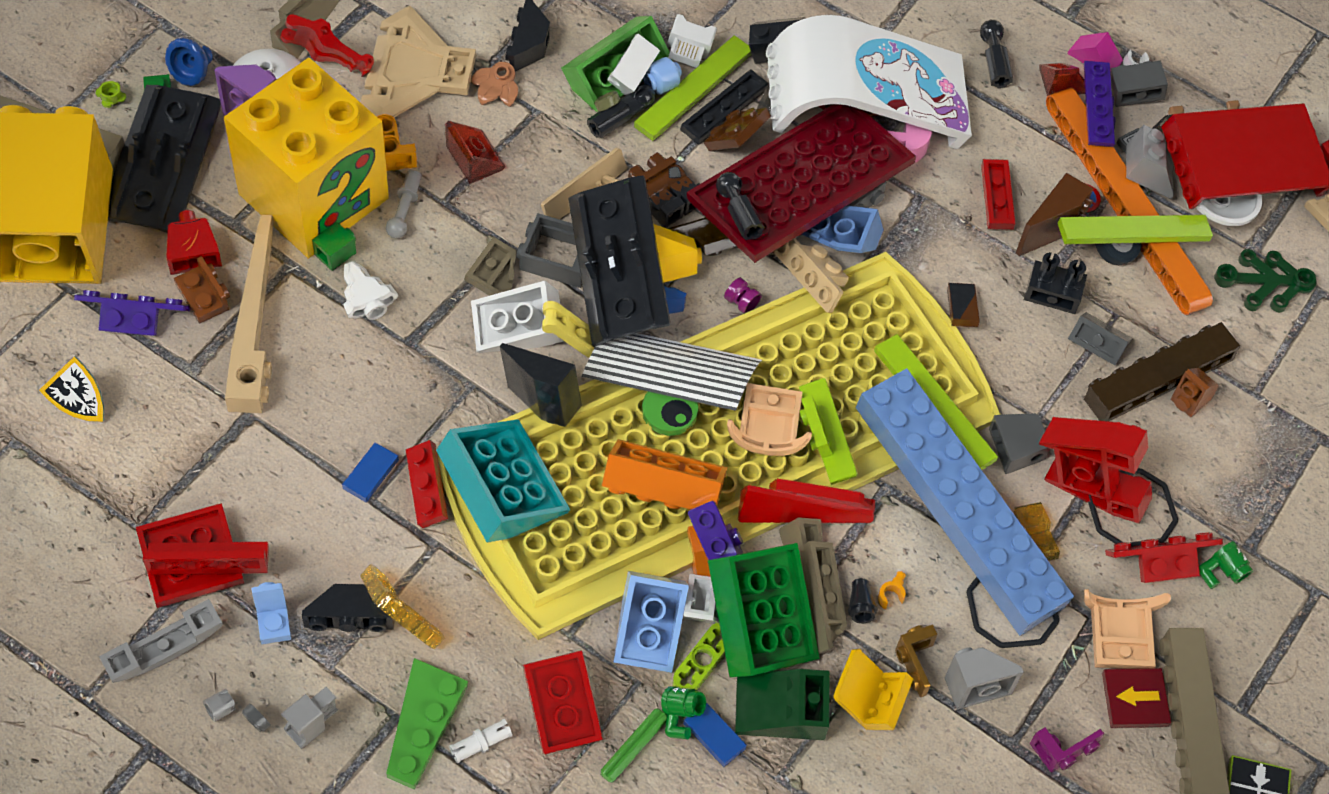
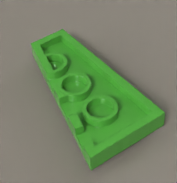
[386,658,468,790]

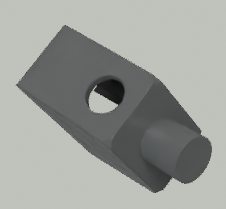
[989,413,1050,474]

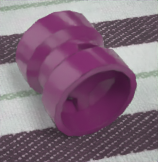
[724,277,762,314]

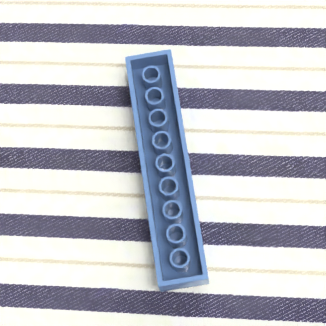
[855,368,1074,636]

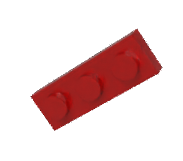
[981,159,1016,230]
[405,440,448,528]

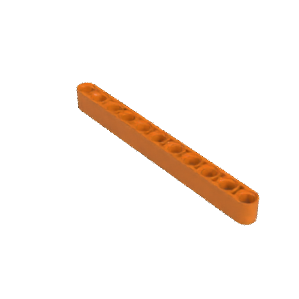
[1046,88,1213,315]

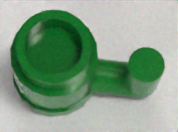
[1199,541,1254,589]
[661,686,706,739]

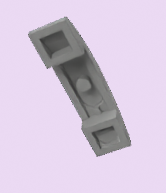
[99,599,223,683]

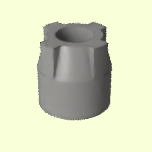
[203,689,236,722]

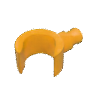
[878,571,906,610]

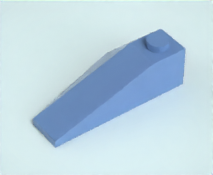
[801,206,884,253]

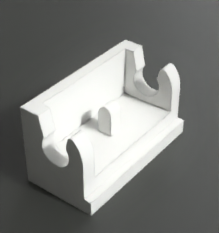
[607,34,660,95]

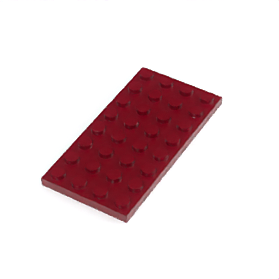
[687,104,916,263]

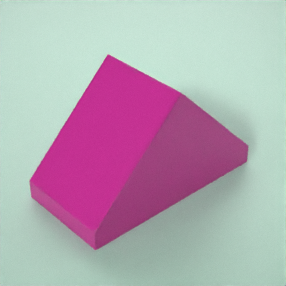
[1067,32,1123,71]

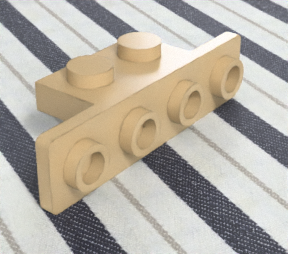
[541,147,627,219]
[773,238,849,313]

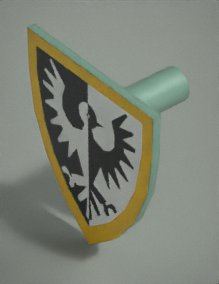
[39,356,104,422]

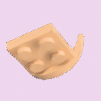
[727,383,812,456]
[1084,589,1171,669]

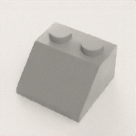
[1126,124,1174,199]
[945,647,1023,710]

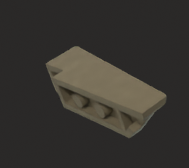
[270,0,340,59]

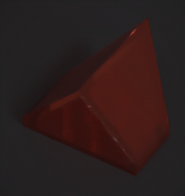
[1039,63,1085,96]

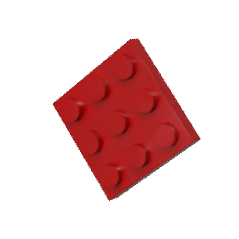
[135,503,244,608]

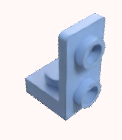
[252,582,291,645]

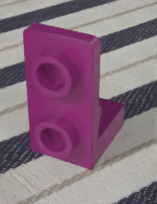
[1030,727,1104,773]

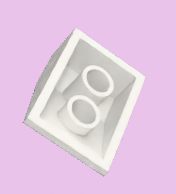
[471,281,563,353]

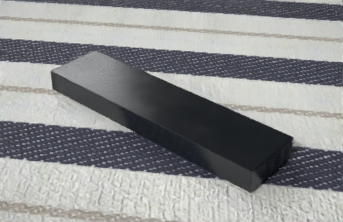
[680,69,769,145]

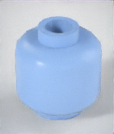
[643,57,682,95]

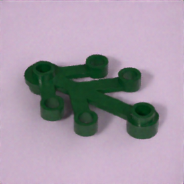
[1214,249,1317,313]

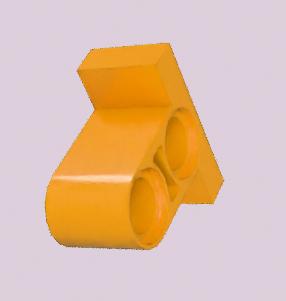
[377,114,417,171]

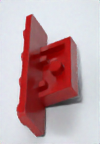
[1105,532,1223,583]

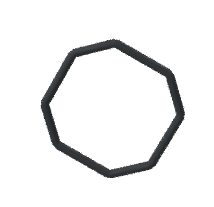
[1088,468,1178,546]
[966,577,1059,648]

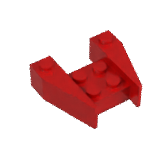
[1039,417,1152,524]

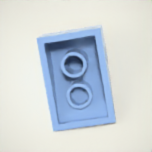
[613,571,689,673]

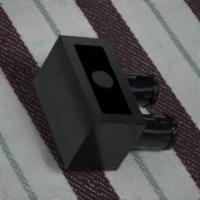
[1024,252,1087,314]

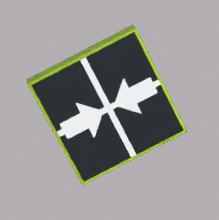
[1227,755,1291,794]

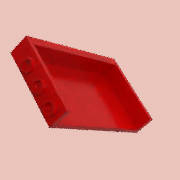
[1161,103,1329,209]

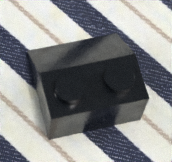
[749,17,806,64]

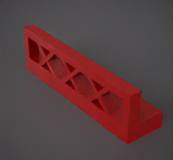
[143,542,269,575]

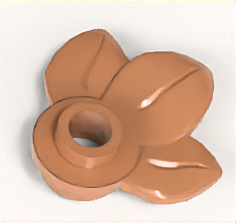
[471,62,518,107]

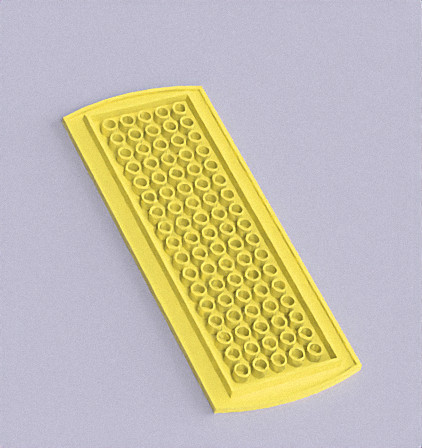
[437,252,1000,640]

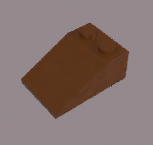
[1015,173,1094,256]

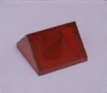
[445,121,506,184]

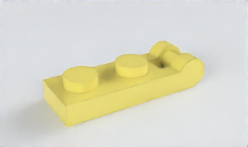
[542,301,596,358]

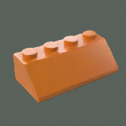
[602,439,728,509]

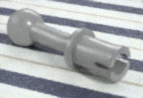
[386,170,422,238]

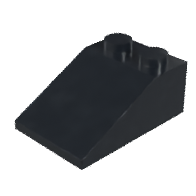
[500,343,582,427]

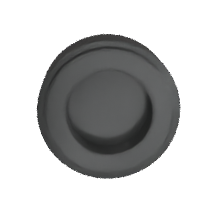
[242,704,271,733]

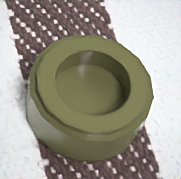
[594,91,621,111]

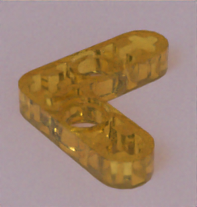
[360,564,445,649]

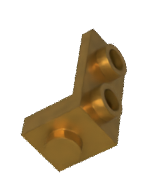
[895,624,938,698]

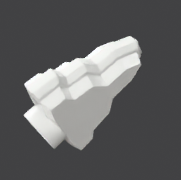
[344,261,398,320]

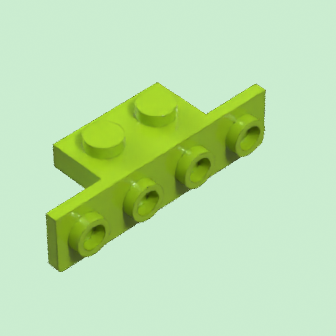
[799,378,858,485]

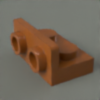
[174,256,230,324]

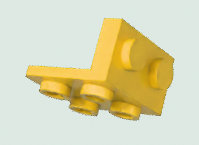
[834,649,913,730]

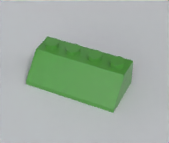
[561,16,673,112]

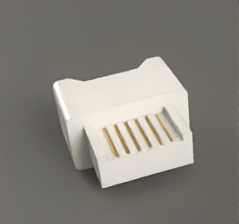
[667,14,717,68]

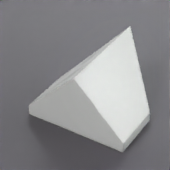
[683,574,719,624]

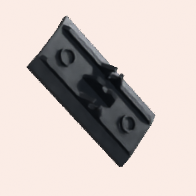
[108,85,221,233]
[568,175,671,347]

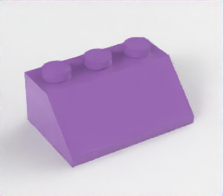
[214,64,277,117]

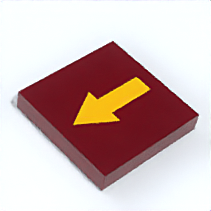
[1102,668,1171,728]

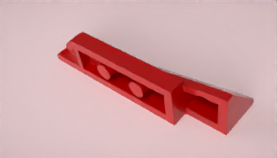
[738,478,876,523]

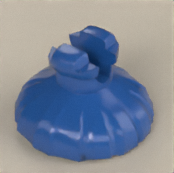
[165,38,213,86]

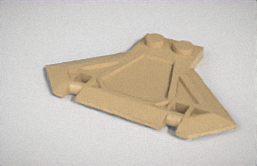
[361,5,477,118]

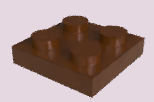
[704,108,771,151]

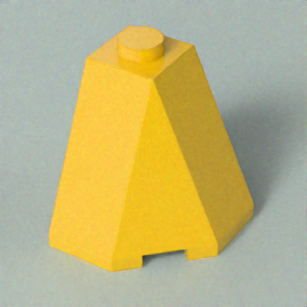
[653,224,702,283]

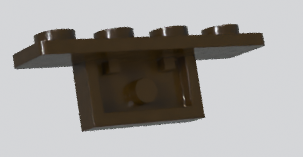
[668,217,738,256]

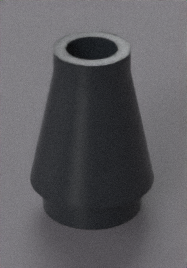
[848,578,877,624]

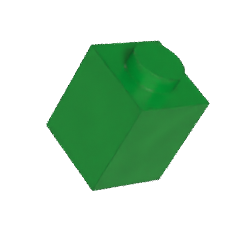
[312,222,357,271]

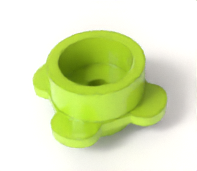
[95,81,126,108]

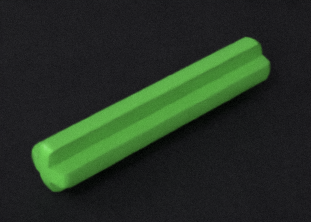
[601,708,667,783]

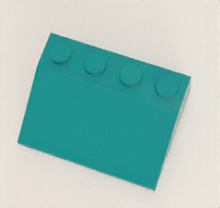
[436,419,570,543]

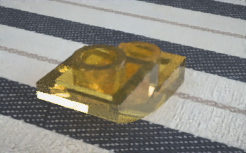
[1014,502,1060,561]

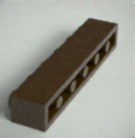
[1084,322,1241,421]

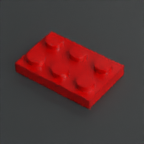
[522,650,603,754]

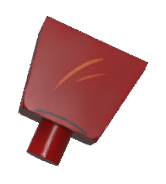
[166,210,222,275]

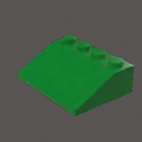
[708,543,820,678]

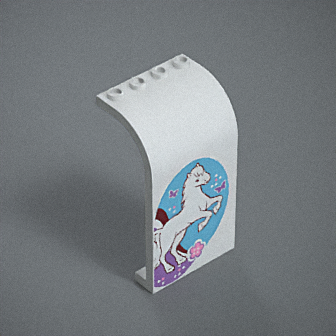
[766,15,972,149]

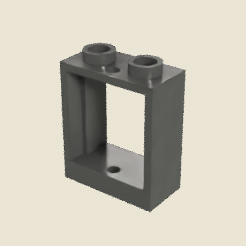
[516,213,582,288]

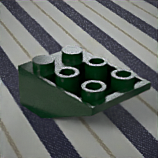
[735,669,830,740]

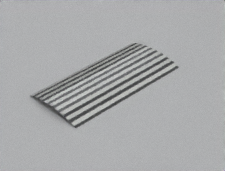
[581,333,762,411]

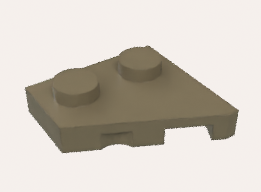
[464,236,516,296]

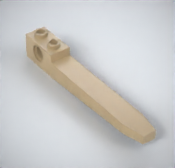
[225,215,273,413]

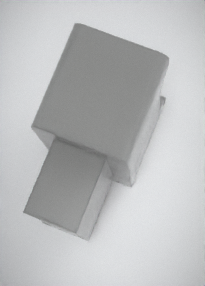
[281,687,338,749]

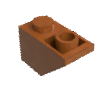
[1170,368,1219,417]

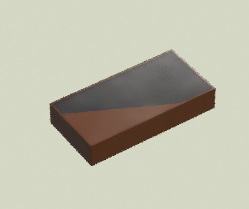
[947,283,980,327]

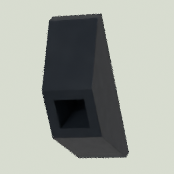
[505,0,550,72]
[302,584,394,632]

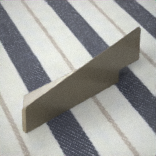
[779,518,848,655]

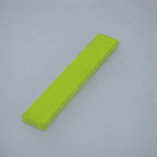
[634,35,752,141]
[1058,215,1213,244]
[874,334,998,470]

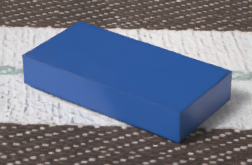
[342,442,399,502]
[683,702,747,767]

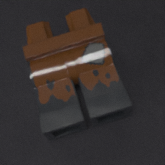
[628,152,700,228]

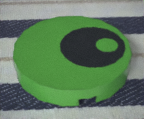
[642,392,698,436]

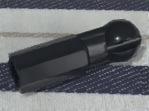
[980,19,1013,88]
[587,84,656,138]
[716,172,765,241]

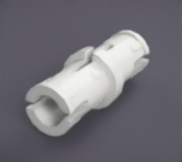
[449,719,512,763]

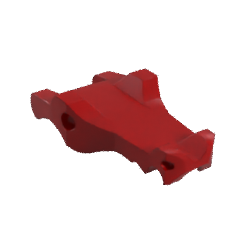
[280,14,374,77]

